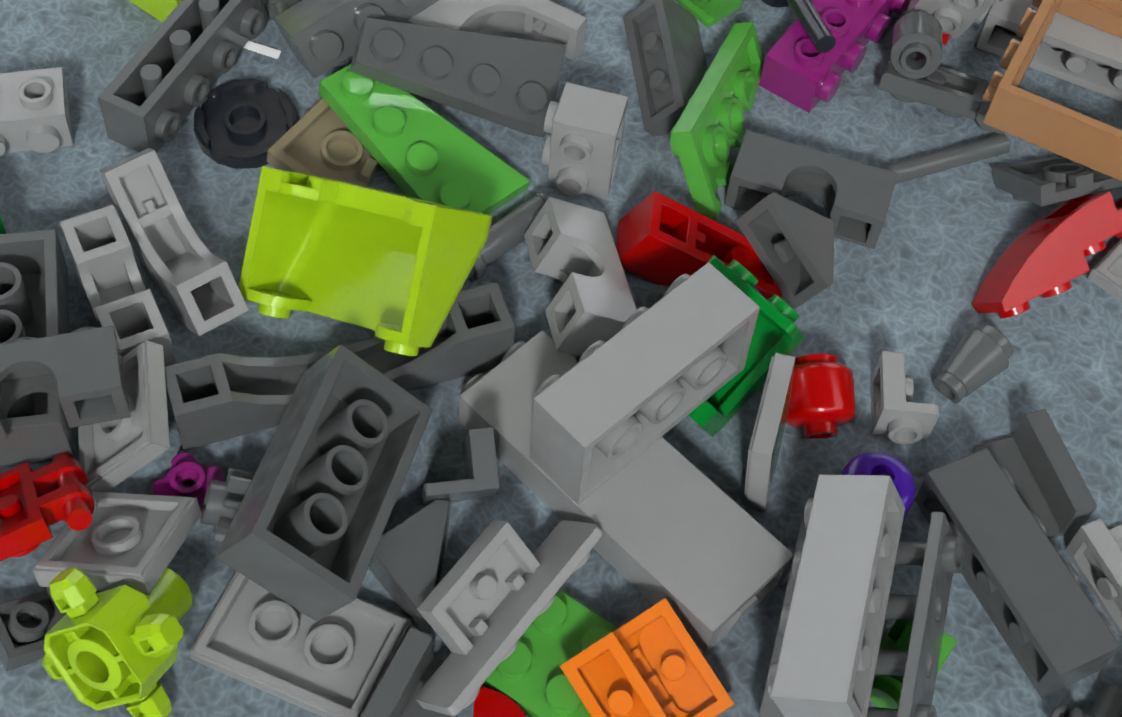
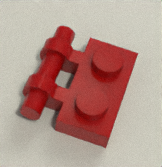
[0,453,95,561]

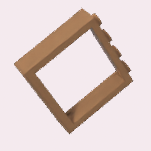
[982,0,1122,181]

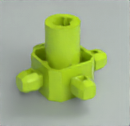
[42,567,193,717]

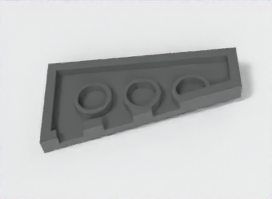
[993,156,1122,207]

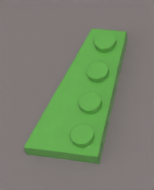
[670,22,764,219]

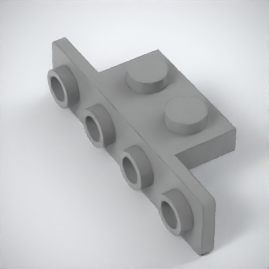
[415,520,603,716]

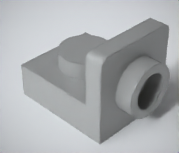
[870,351,939,444]

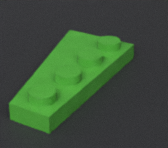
[318,63,530,215]

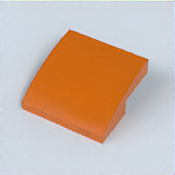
[560,598,734,717]

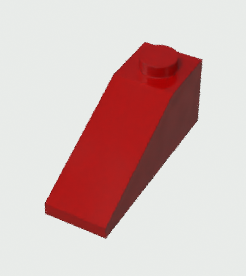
[615,191,782,300]

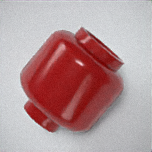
[786,354,856,439]

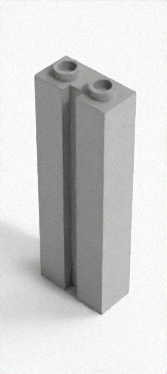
[459,330,795,654]

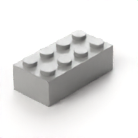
[530,262,760,505]

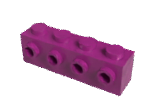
[759,0,911,113]

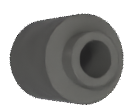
[891,11,943,79]

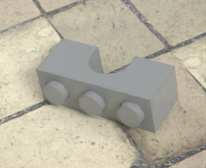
[524,197,637,356]
[59,204,176,366]

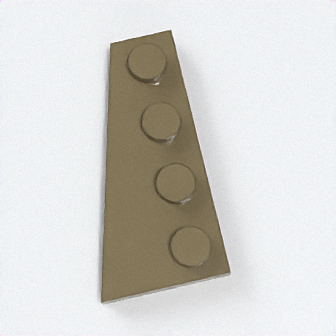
[267,92,418,187]

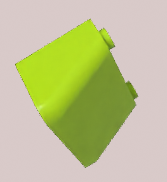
[238,166,493,356]

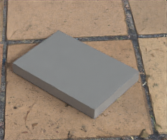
[189,571,412,717]

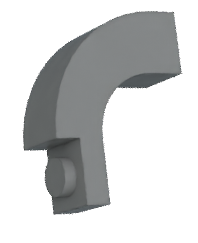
[406,0,587,61]
[99,148,249,336]

